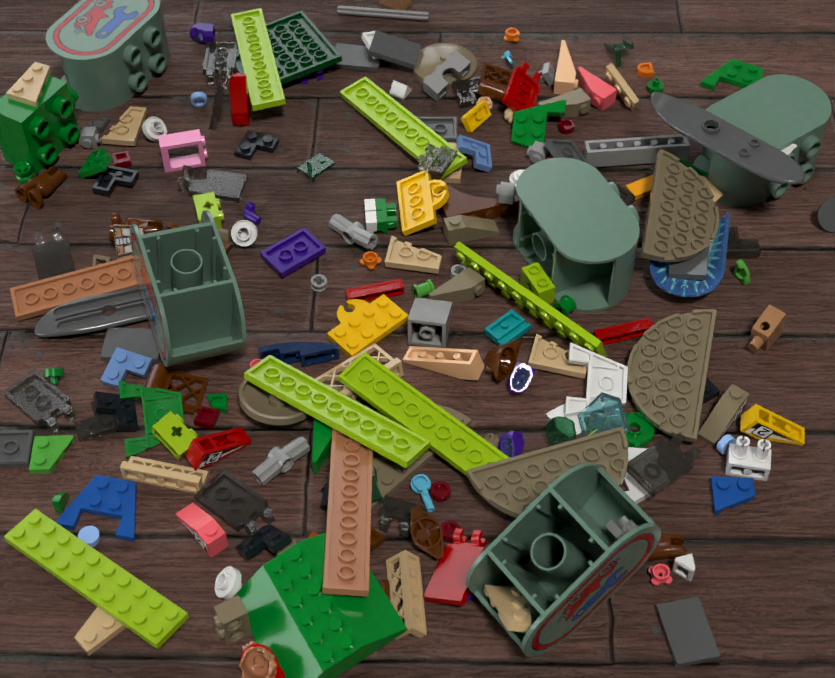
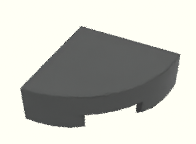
[86,117,110,133]

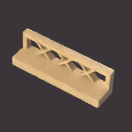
[120,456,209,495]
[386,550,427,640]

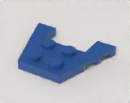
[56,475,137,542]

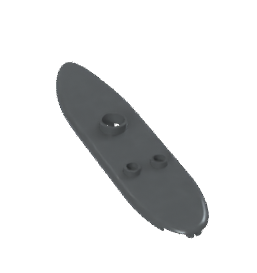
[651,92,805,185]
[34,286,148,337]

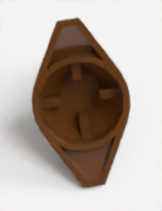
[485,338,521,382]
[410,506,444,559]

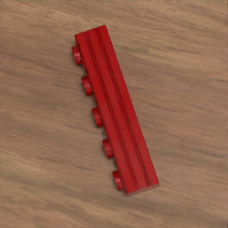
[345,278,404,302]
[593,317,653,345]

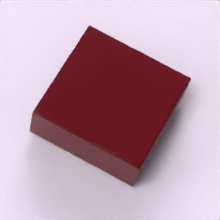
[112,150,132,168]
[194,406,220,430]

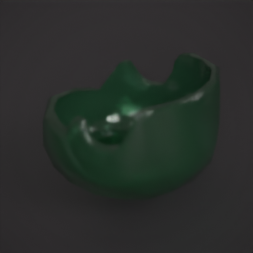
[546,416,577,446]

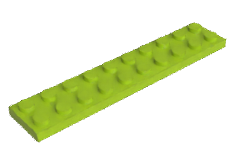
[231,8,286,111]
[339,76,468,180]
[454,242,607,357]
[338,352,509,477]
[244,355,431,468]
[4,509,189,649]

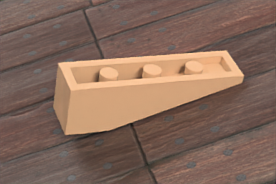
[554,40,578,94]
[403,346,485,380]

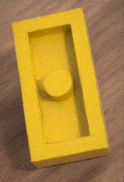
[461,100,492,133]

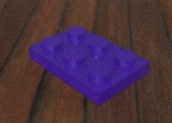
[260,227,326,278]

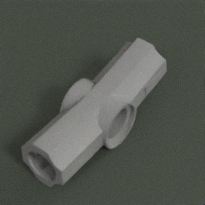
[329,214,378,250]
[251,436,310,486]

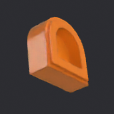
[636,62,655,78]

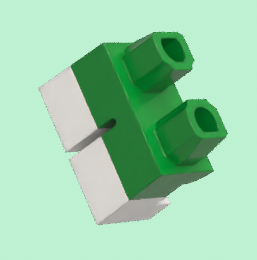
[364,198,397,234]

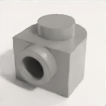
[79,127,101,148]
[526,141,550,163]
[496,181,516,205]

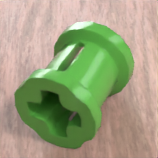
[411,279,435,298]

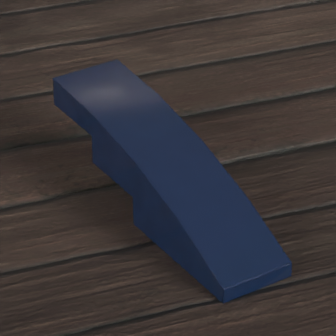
[258,342,340,368]

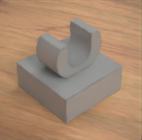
[538,62,556,86]
[605,516,637,539]

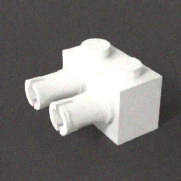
[725,436,772,481]

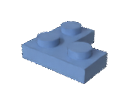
[457,134,492,172]
[100,347,153,389]

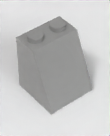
[408,298,453,348]

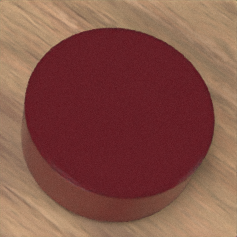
[558,119,575,135]
[430,481,451,502]
[440,521,460,543]

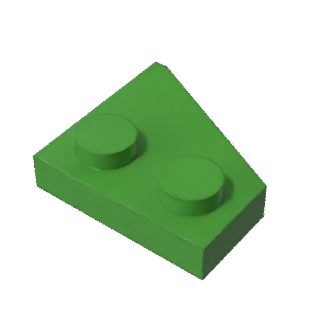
[29,435,75,474]

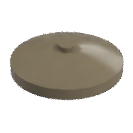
[413,43,477,89]
[239,379,310,425]

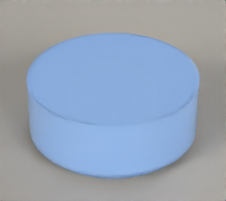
[190,92,207,107]
[716,434,736,455]
[78,526,101,547]

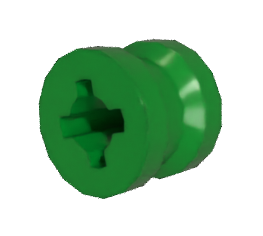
[13,161,34,183]
[553,295,577,317]

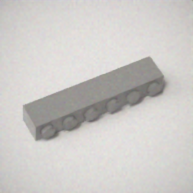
[583,134,690,167]

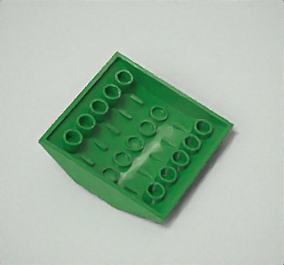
[233,532,408,678]

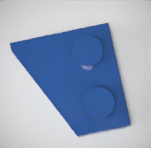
[710,476,755,515]

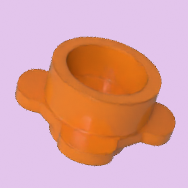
[503,28,520,42]
[360,251,382,270]

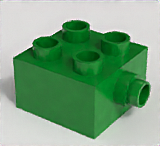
[0,76,80,175]

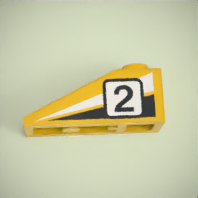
[740,404,805,446]

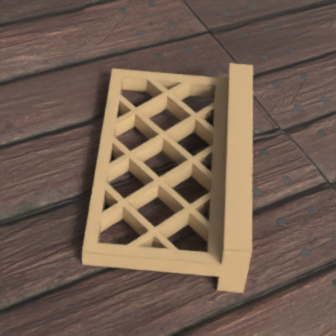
[315,343,404,402]

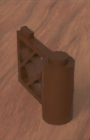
[476,63,512,102]
[140,364,208,415]

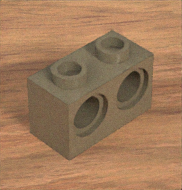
[212,595,252,646]

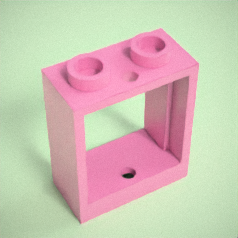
[158,129,208,173]

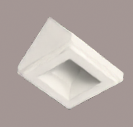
[389,80,412,100]
[672,554,696,582]

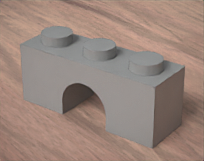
[423,51,471,102]

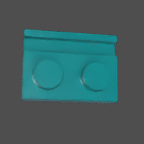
[484,309,531,345]

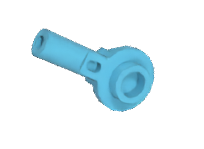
[410,474,435,513]

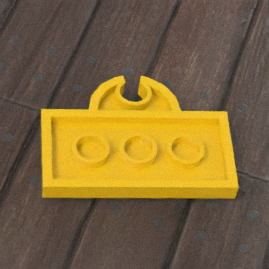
[396,169,450,236]
[327,294,409,358]

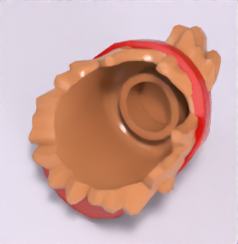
[239,641,285,678]

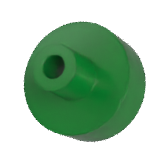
[647,78,664,94]
[44,368,64,385]

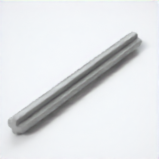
[337,6,429,21]

